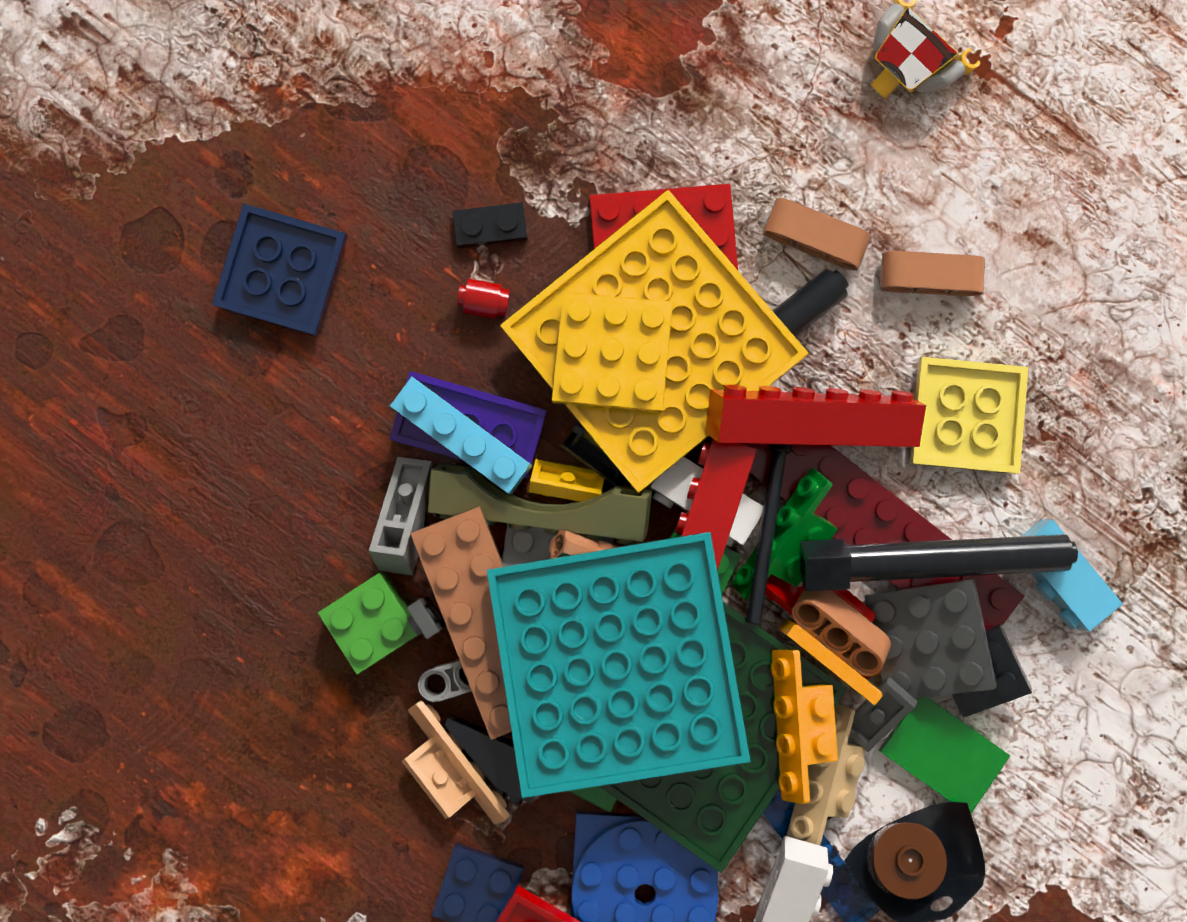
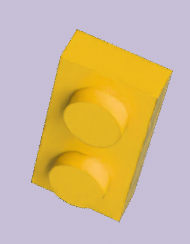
[529,459,604,502]

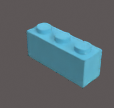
[1022,519,1123,632]

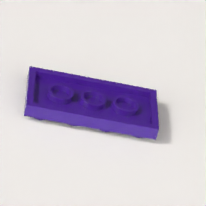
[389,371,547,480]

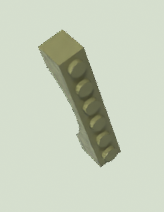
[428,462,652,545]

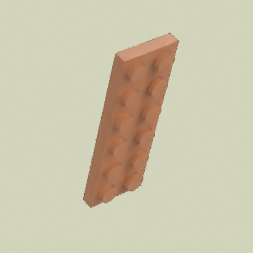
[410,506,512,740]

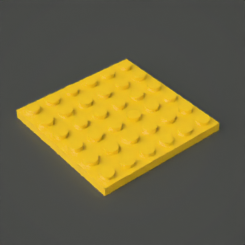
[500,190,809,494]

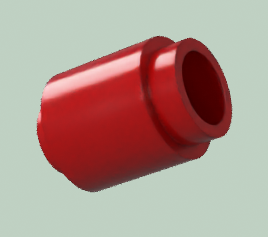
[457,278,510,319]

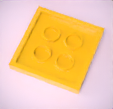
[552,292,673,413]

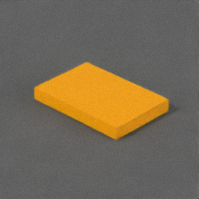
[777,619,883,705]

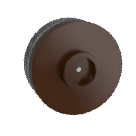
[867,822,947,899]

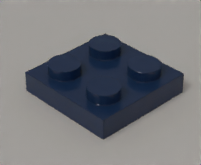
[432,843,524,922]

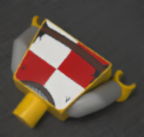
[870,0,980,99]

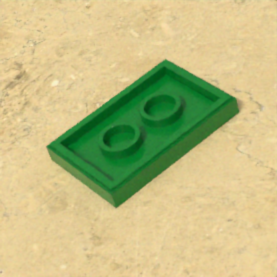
[878,697,1010,813]

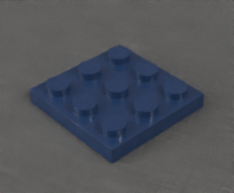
[212,203,348,337]

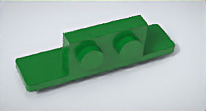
[732,468,838,601]

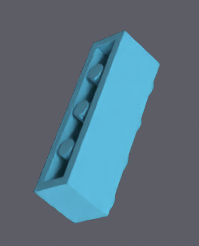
[390,377,532,495]

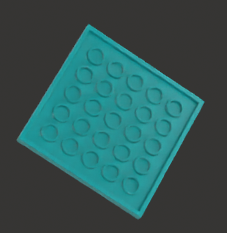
[487,532,751,798]

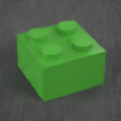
[318,572,418,674]

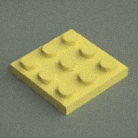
[910,357,1028,474]

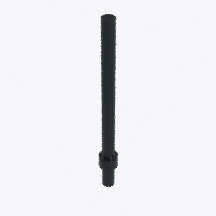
[746,444,792,625]

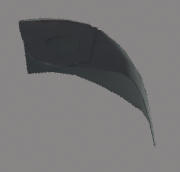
[844,802,985,922]

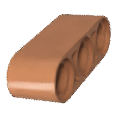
[763,198,871,271]
[880,251,985,296]
[792,589,891,677]

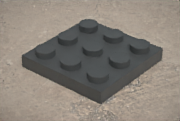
[864,578,997,699]

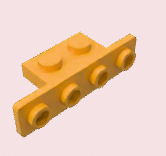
[771,649,838,804]

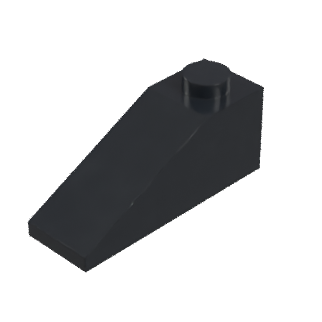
[445,714,534,804]

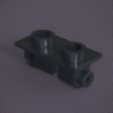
[561,421,626,486]

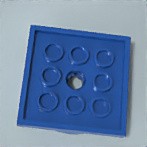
[570,811,718,922]

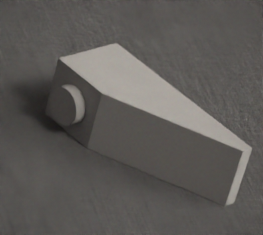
[369,457,433,575]

